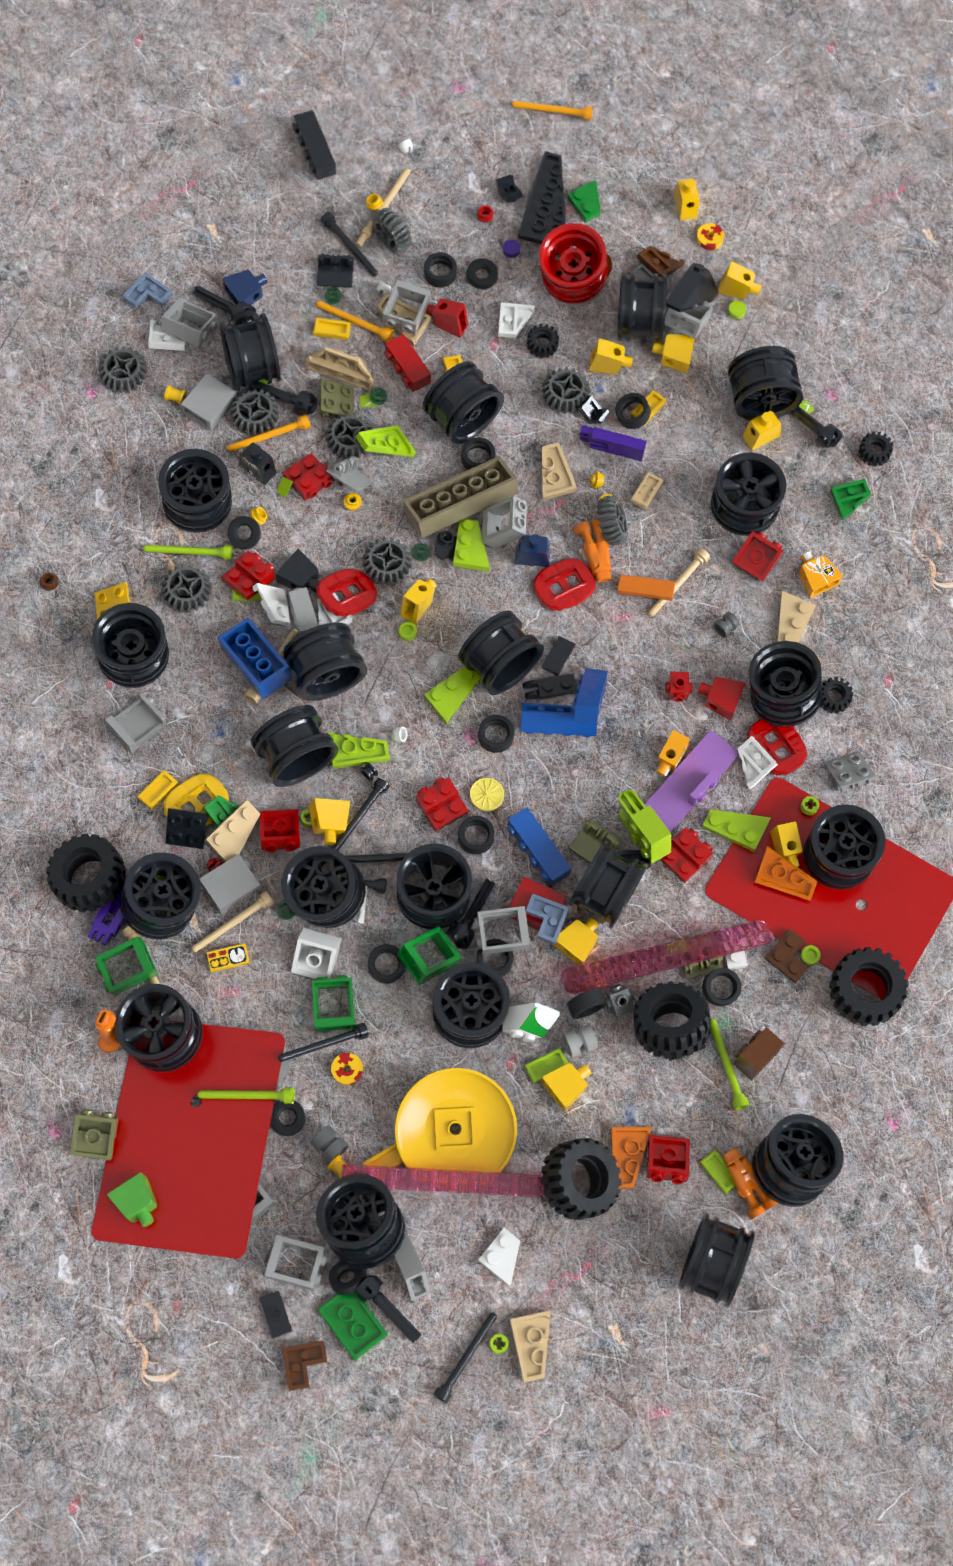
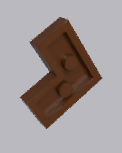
[765,929,808,984]
[282,1341,327,1392]

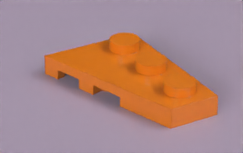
[755,846,817,901]
[611,1127,652,1189]

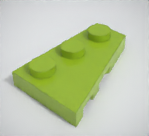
[356,425,416,457]
[453,519,490,572]
[424,667,480,725]
[327,731,390,769]
[702,809,771,852]

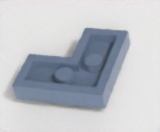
[122,272,173,309]
[526,893,569,945]

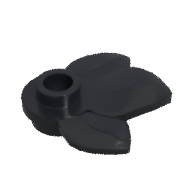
[435,530,457,561]

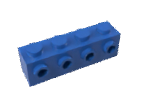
[571,668,608,725]
[520,703,598,737]
[507,807,572,886]

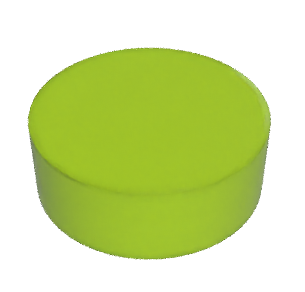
[728,301,746,319]
[398,622,417,641]
[800,945,821,966]

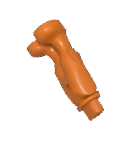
[573,519,612,582]
[95,1009,121,1052]
[723,1148,778,1220]

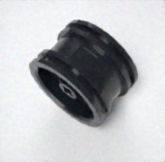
[422,361,504,444]
[158,449,232,533]
[283,622,367,701]
[803,804,886,890]
[281,846,366,928]
[120,852,201,940]
[432,962,510,1049]
[752,1114,844,1207]
[316,1174,406,1269]

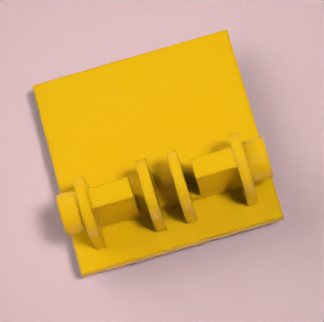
[95,582,130,619]

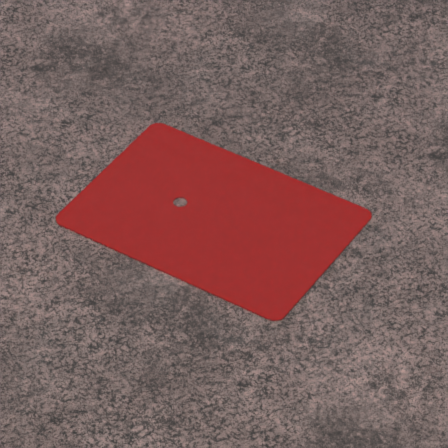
[705,778,953,1000]
[91,1018,285,1259]

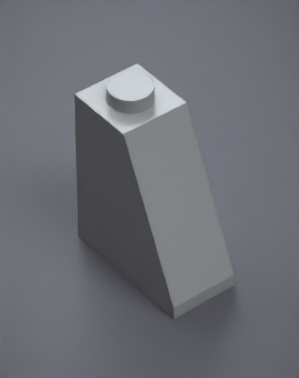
[393,1232,431,1301]

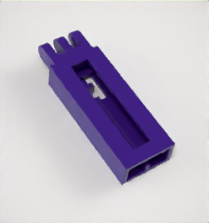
[579,425,647,462]
[87,875,143,946]

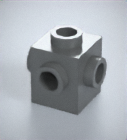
[605,984,635,1017]

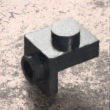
[496,174,523,203]
[578,395,610,424]

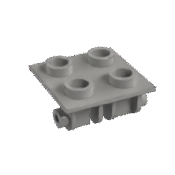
[327,456,373,492]
[825,752,876,792]

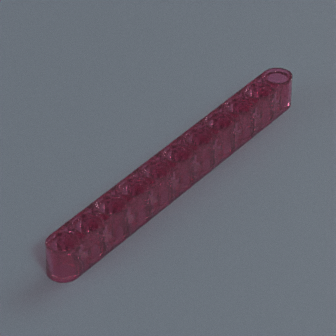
[561,920,773,994]
[341,1164,548,1198]

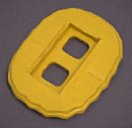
[163,774,229,826]

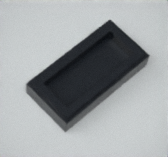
[542,636,576,676]

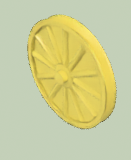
[470,778,504,811]

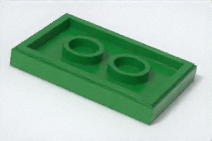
[317,1293,388,1362]

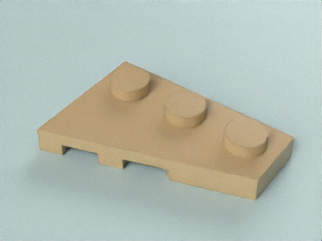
[377,294,432,346]
[541,442,577,501]
[777,591,816,643]
[204,800,260,862]
[510,1310,551,1383]

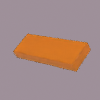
[617,574,676,601]

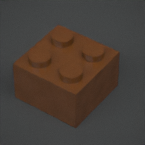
[734,1027,785,1081]

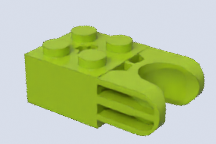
[619,790,671,864]

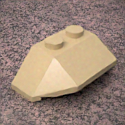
[305,347,374,392]

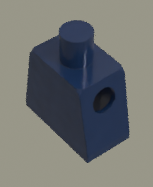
[222,270,268,305]
[515,534,551,567]

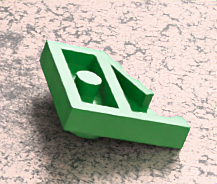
[567,180,601,223]
[830,479,871,520]
[202,795,239,827]

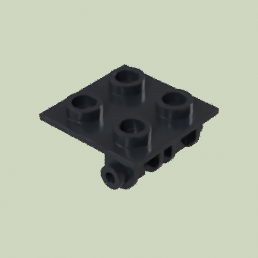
[317,253,354,288]
[165,808,208,849]

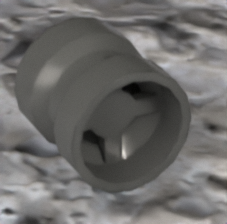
[713,612,740,638]

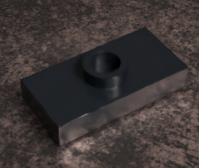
[259,1291,293,1339]

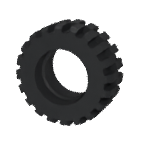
[46,834,126,912]
[829,947,909,1026]
[633,981,711,1059]
[541,1138,621,1220]

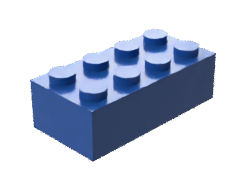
[217,617,294,699]

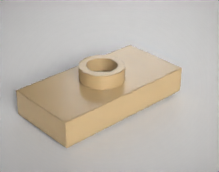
[630,472,664,510]

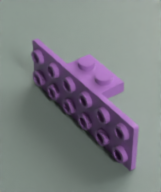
[645,730,739,833]

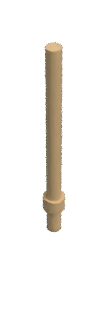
[355,168,411,248]

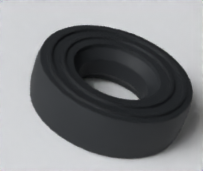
[467,258,498,289]
[227,516,261,550]
[270,1100,306,1136]
[328,1261,366,1295]

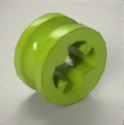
[800,796,819,815]
[301,809,313,828]
[490,1334,509,1354]

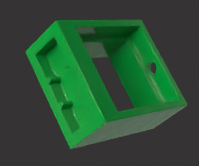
[397,926,462,985]
[95,936,158,995]
[312,975,355,1032]

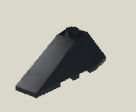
[666,263,719,313]

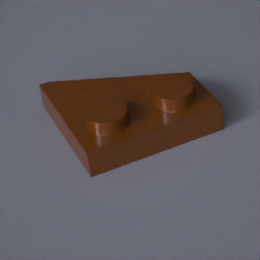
[637,246,685,277]

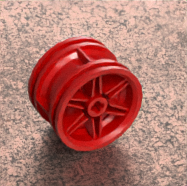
[539,223,608,304]

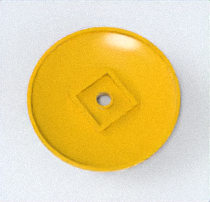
[395,1068,517,1192]

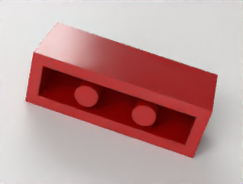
[384,334,431,392]

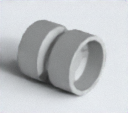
[563,1024,598,1058]

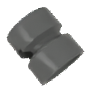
[310,1125,349,1164]

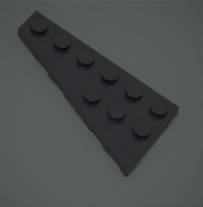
[517,151,566,244]

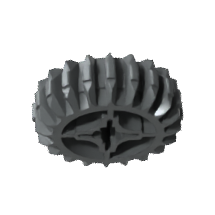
[372,207,412,254]
[98,346,147,394]
[542,367,591,414]
[230,388,279,436]
[325,413,372,459]
[597,495,628,545]
[362,537,412,586]
[161,563,212,613]

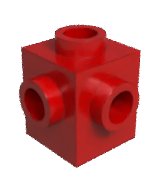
[665,671,693,702]

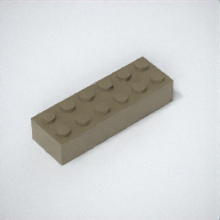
[403,456,519,538]

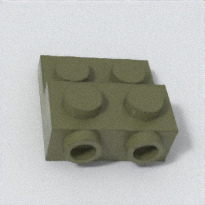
[70,1109,119,1160]

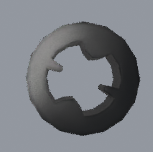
[360,762,378,781]

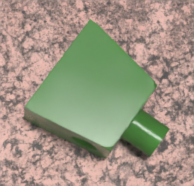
[107,1172,157,1227]

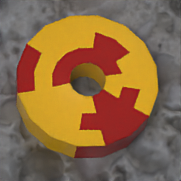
[696,223,725,250]
[331,1053,363,1086]

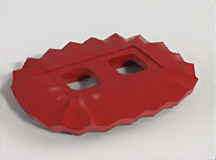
[533,558,596,611]
[315,568,377,617]
[747,719,807,776]

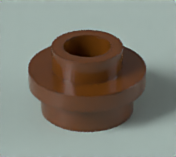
[40,572,59,591]

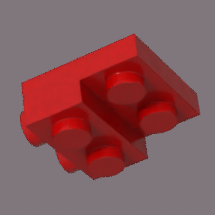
[282,453,334,501]
[732,531,784,582]
[222,550,275,601]
[416,777,469,832]
[260,809,300,853]
[659,827,713,883]
[647,1135,690,1185]

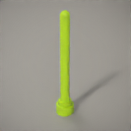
[143,545,232,560]
[710,1018,750,1111]
[197,1087,295,1104]

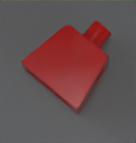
[426,298,469,338]
[698,677,745,721]

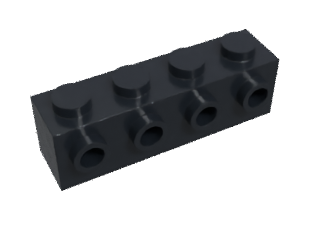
[292,110,336,180]

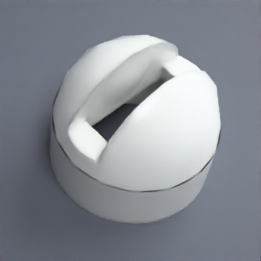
[398,139,413,154]
[377,281,392,296]
[391,727,407,742]

